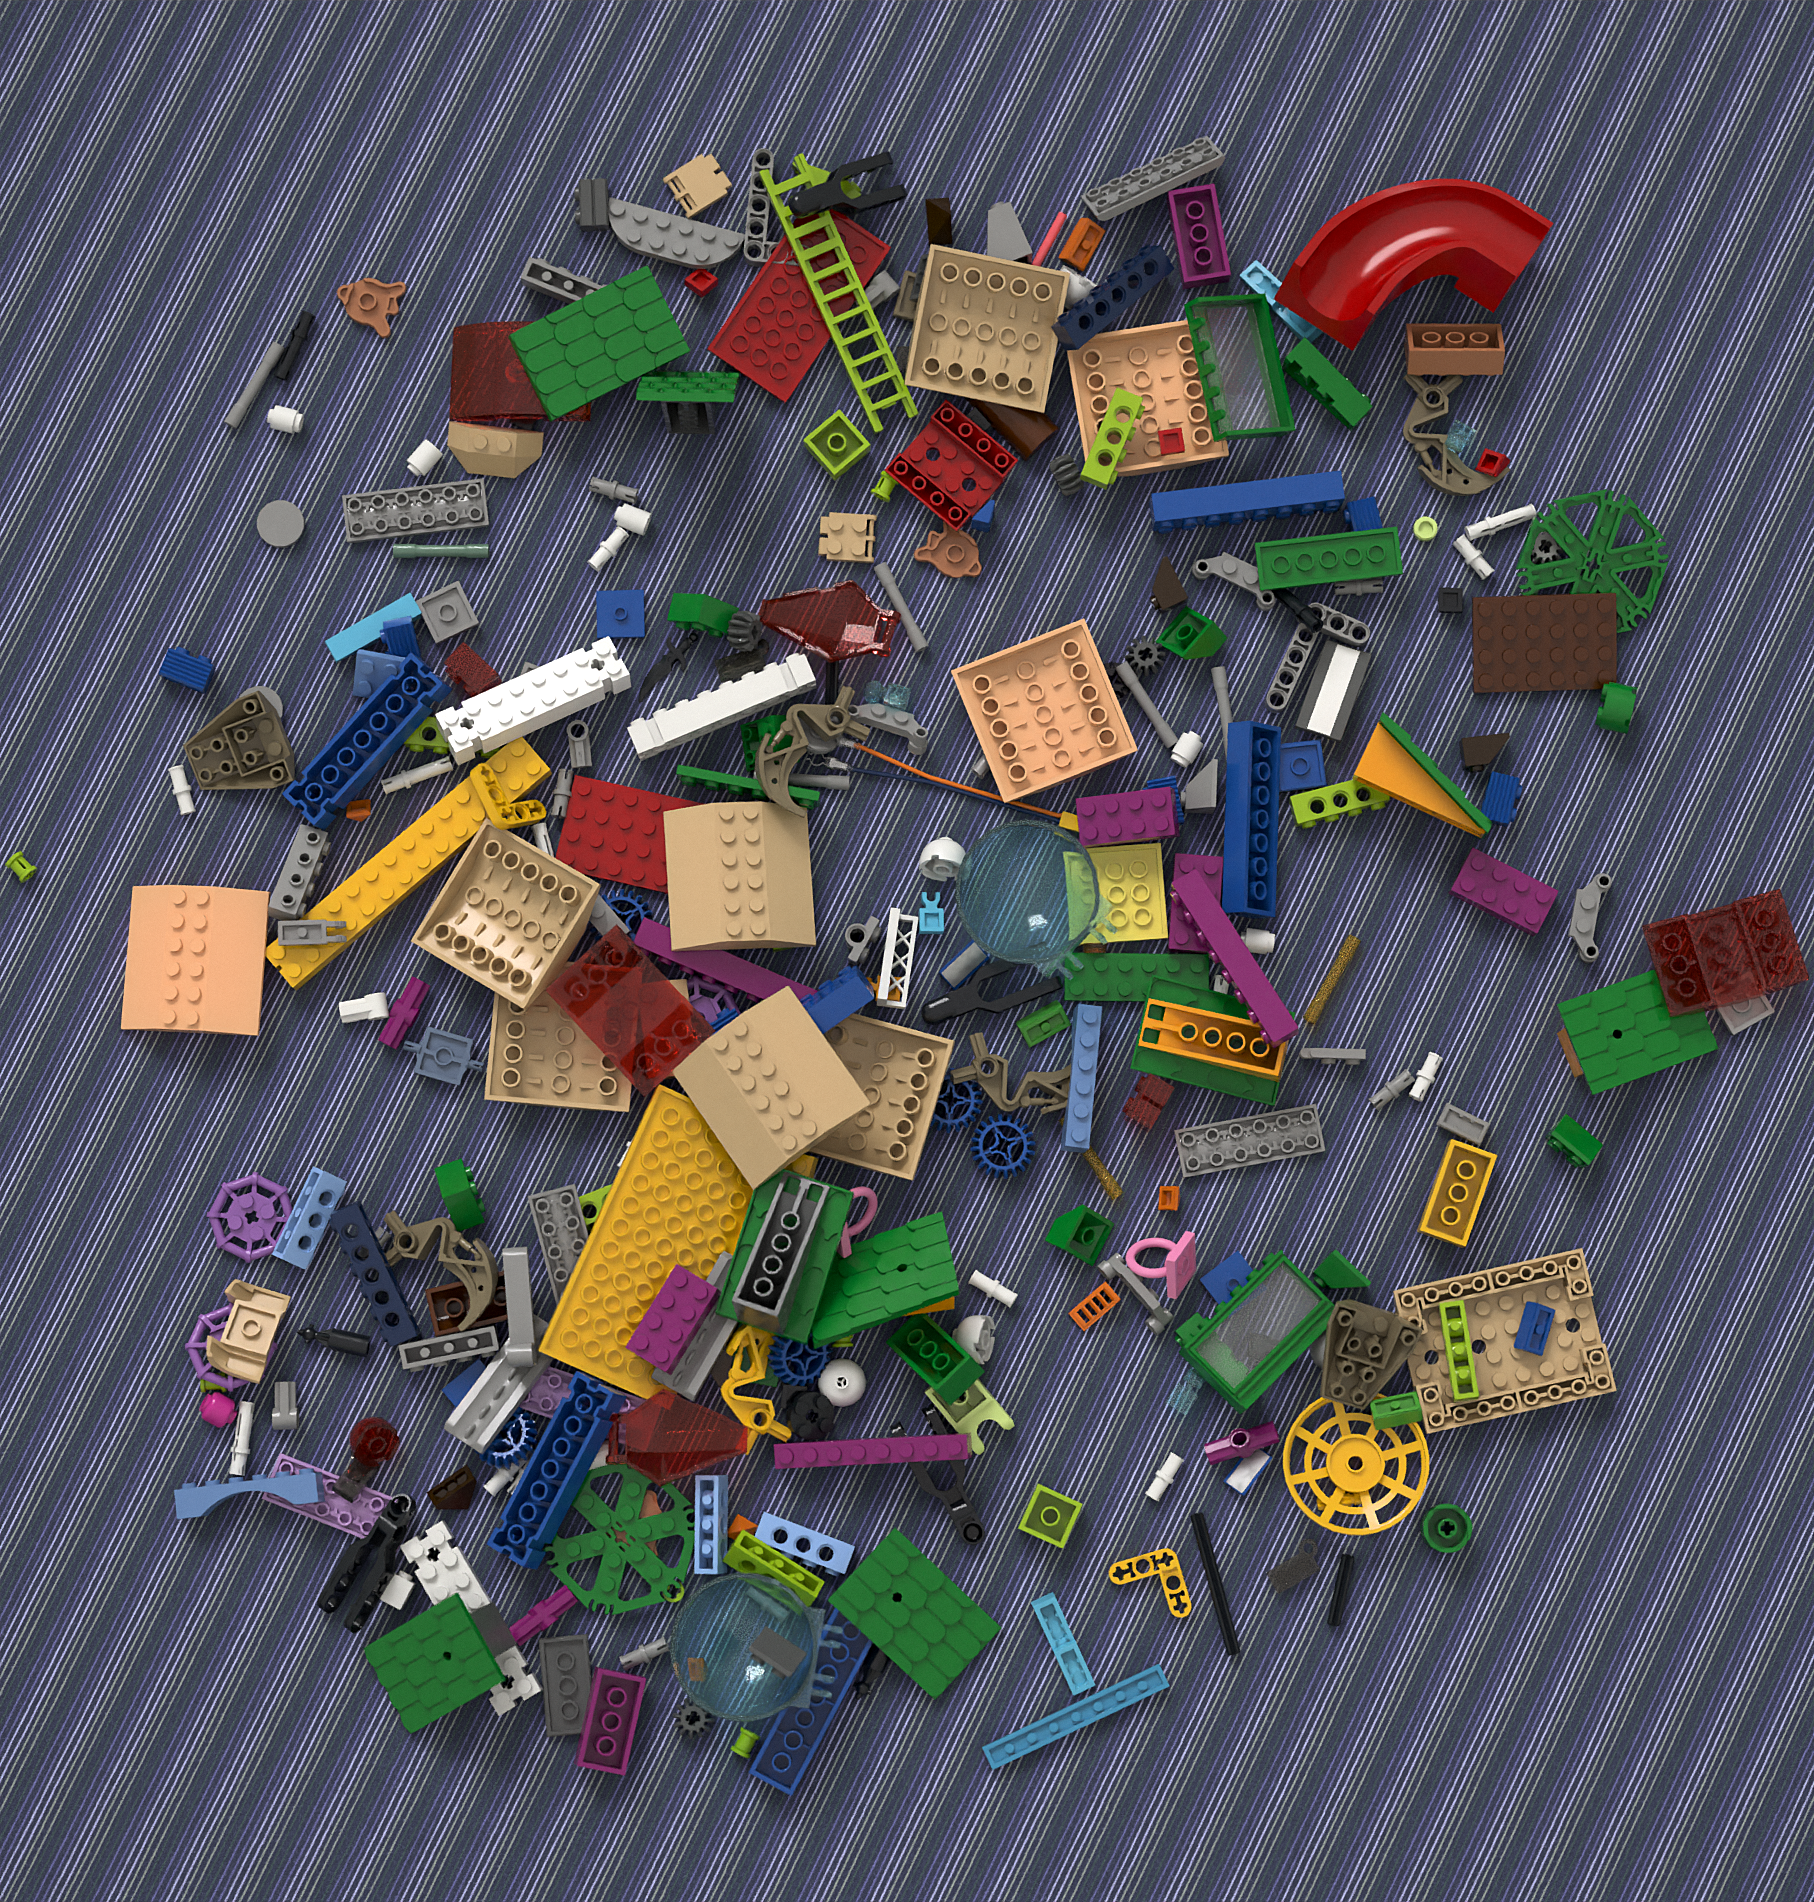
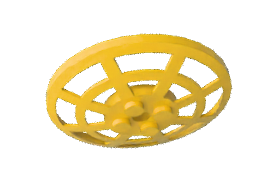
[1283,1393,1429,1536]

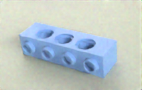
[272,1166,347,1270]
[694,1475,728,1574]
[754,1512,855,1577]

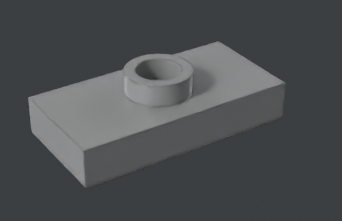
[1436,1103,1490,1146]

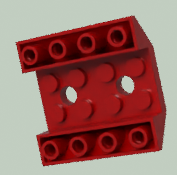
[884,400,1018,532]

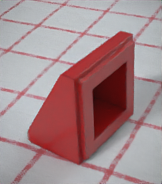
[1475,448,1510,477]

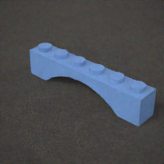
[1060,1004,1102,1153]
[174,1468,325,1519]

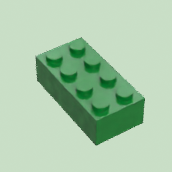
[886,1313,985,1406]

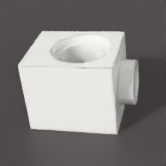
[380,1570,416,1610]

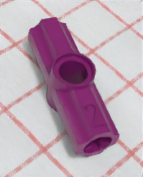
[378,976,431,1050]
[1204,1421,1280,1465]
[509,1585,578,1646]

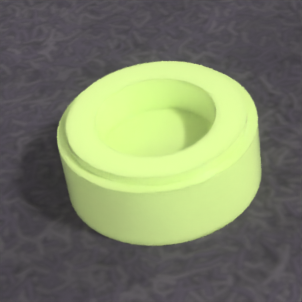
[1413,517,1438,542]

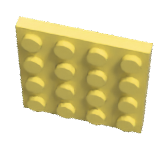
[1065,843,1168,946]

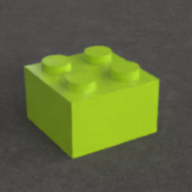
[803,409,871,481]
[1018,1484,1083,1549]

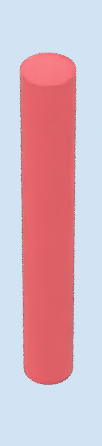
[1031,212,1067,267]

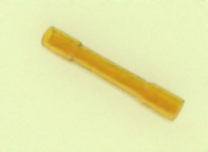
[1302,934,1361,1025]
[1058,1116,1124,1201]

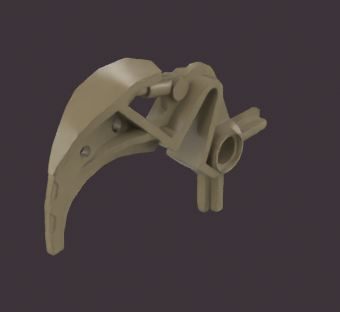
[1403,374,1510,496]
[755,686,871,818]
[950,1032,1071,1115]
[383,1210,498,1332]

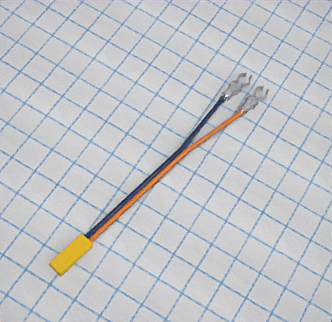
[807,734,1079,833]

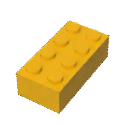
[1417,1139,1497,1248]

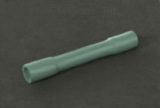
[393,544,489,558]

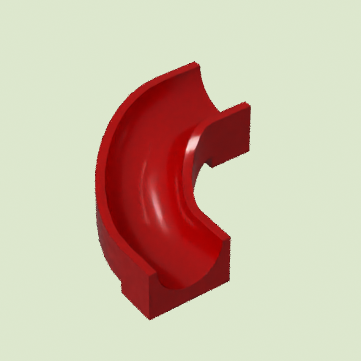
[1274,179,1554,351]

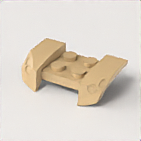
[207,1279,291,1384]

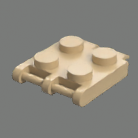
[663,154,732,219]
[818,512,877,563]

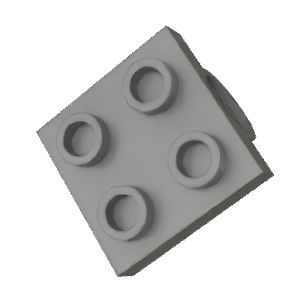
[845,916,881,966]

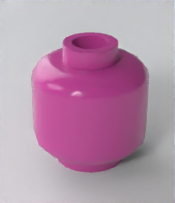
[199,1392,237,1428]

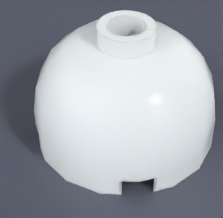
[1060,265,1097,310]
[919,837,967,881]
[952,1315,995,1364]
[818,1358,866,1407]

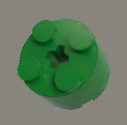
[1595,682,1638,734]
[1420,1504,1472,1553]

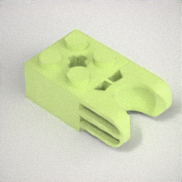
[925,1379,1015,1455]

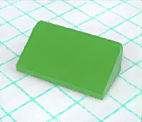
[1016,1000,1071,1048]
[1369,1391,1423,1430]

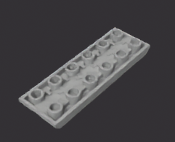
[1081,136,1225,221]
[342,478,489,543]
[1174,1104,1325,1178]
[528,1184,589,1305]
[651,1251,739,1402]
[444,1314,554,1455]

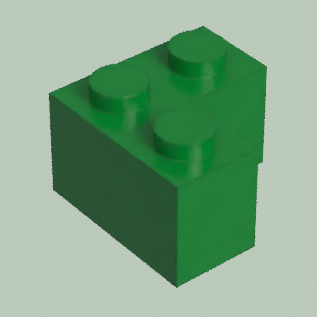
[667,593,739,638]
[434,1158,486,1232]

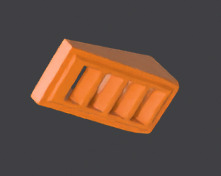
[1068,1281,1121,1331]

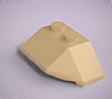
[447,421,544,478]

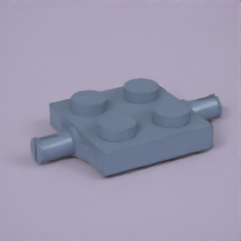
[403,1026,485,1086]

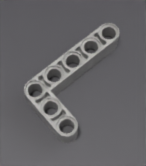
[744,148,811,267]
[1265,603,1370,714]
[503,1246,537,1368]

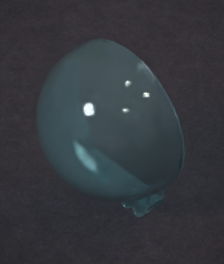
[955,819,1118,980]
[670,1573,843,1722]

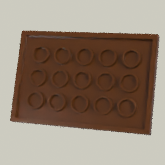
[1472,592,1617,693]

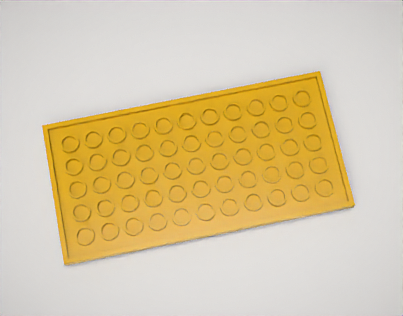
[537,1084,754,1410]

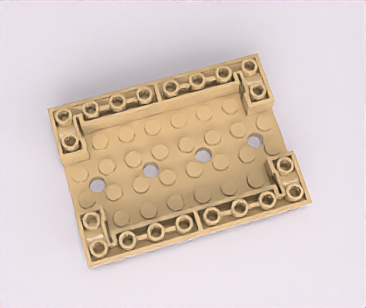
[1393,1248,1617,1434]

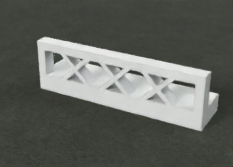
[877,908,919,1009]

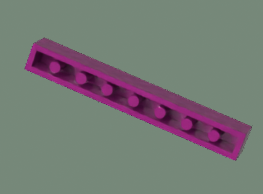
[1170,869,1299,1048]
[632,917,818,1003]
[774,1433,972,1469]

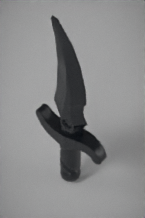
[638,632,698,703]

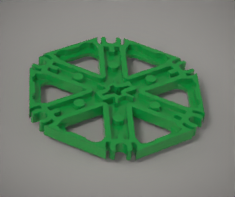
[1516,489,1669,633]
[543,1458,695,1615]

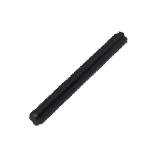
[1190,1512,1240,1656]

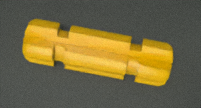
[1316,1493,1362,1510]

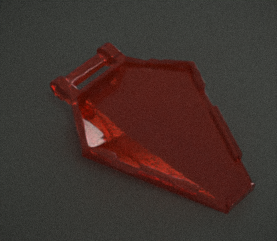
[758,579,901,663]
[605,1389,748,1487]

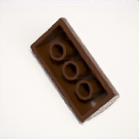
[963,397,1060,462]
[425,1271,508,1337]

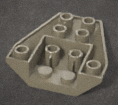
[183,691,295,790]
[1320,1299,1423,1410]

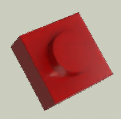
[685,269,718,298]
[1158,427,1185,456]

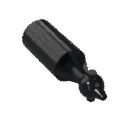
[297,1324,371,1358]
[853,1644,891,1700]

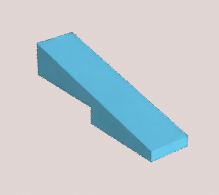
[1239,260,1323,343]
[325,593,422,663]
[1031,1592,1095,1696]

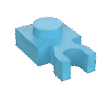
[918,892,944,934]

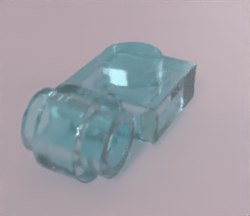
[1444,419,1476,454]
[863,680,911,711]
[1165,1367,1205,1416]

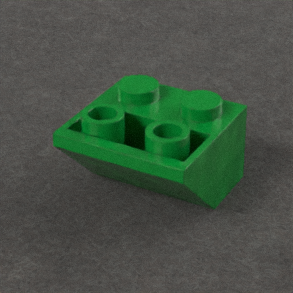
[740,715,800,772]
[1545,1114,1603,1169]

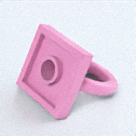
[837,1186,878,1258]
[1125,1231,1196,1299]

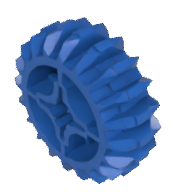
[589,889,654,954]
[930,1068,983,1133]
[970,1114,1035,1179]
[767,1334,832,1386]
[475,1407,538,1470]

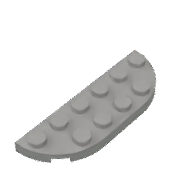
[608,197,745,269]

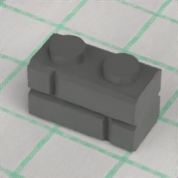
[574,179,610,232]

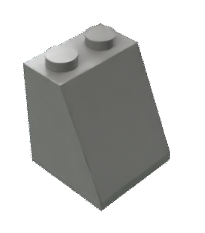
[987,201,1033,265]

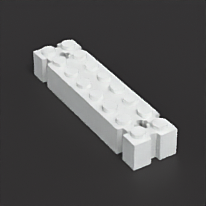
[435,636,631,765]
[627,653,816,761]
[400,1521,543,1716]

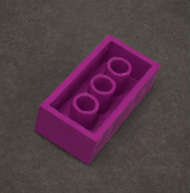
[1166,183,1231,289]
[1076,787,1180,848]
[1448,848,1559,937]
[1167,853,1223,954]
[625,1264,721,1376]
[574,1666,646,1776]

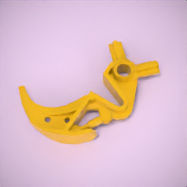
[721,1324,792,1455]

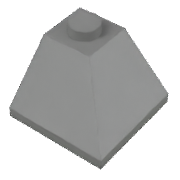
[1180,759,1218,814]

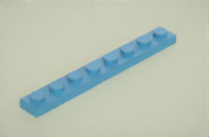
[982,1663,1169,1770]

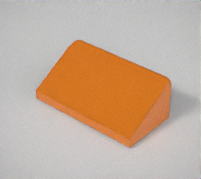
[1059,218,1105,271]

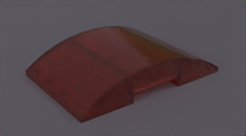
[449,321,591,422]
[1642,889,1809,1017]
[545,924,716,1097]

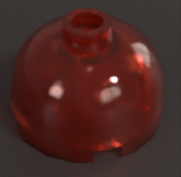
[349,1416,400,1467]

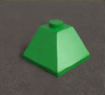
[1155,606,1228,660]
[1045,1204,1115,1266]
[1312,1249,1371,1289]

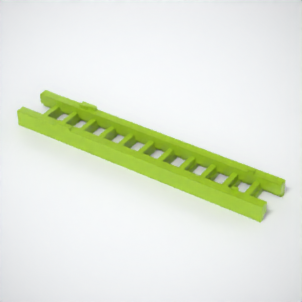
[759,153,919,435]

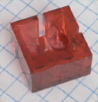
[444,642,502,698]
[1122,1073,1175,1133]

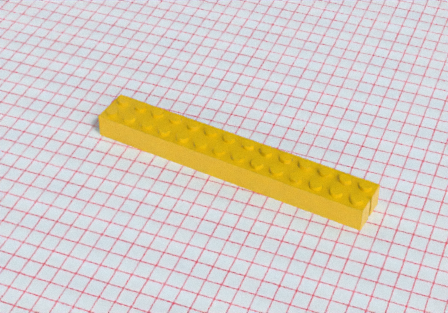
[266,737,552,991]

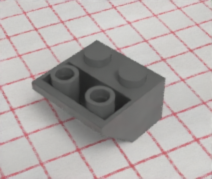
[748,1626,807,1680]

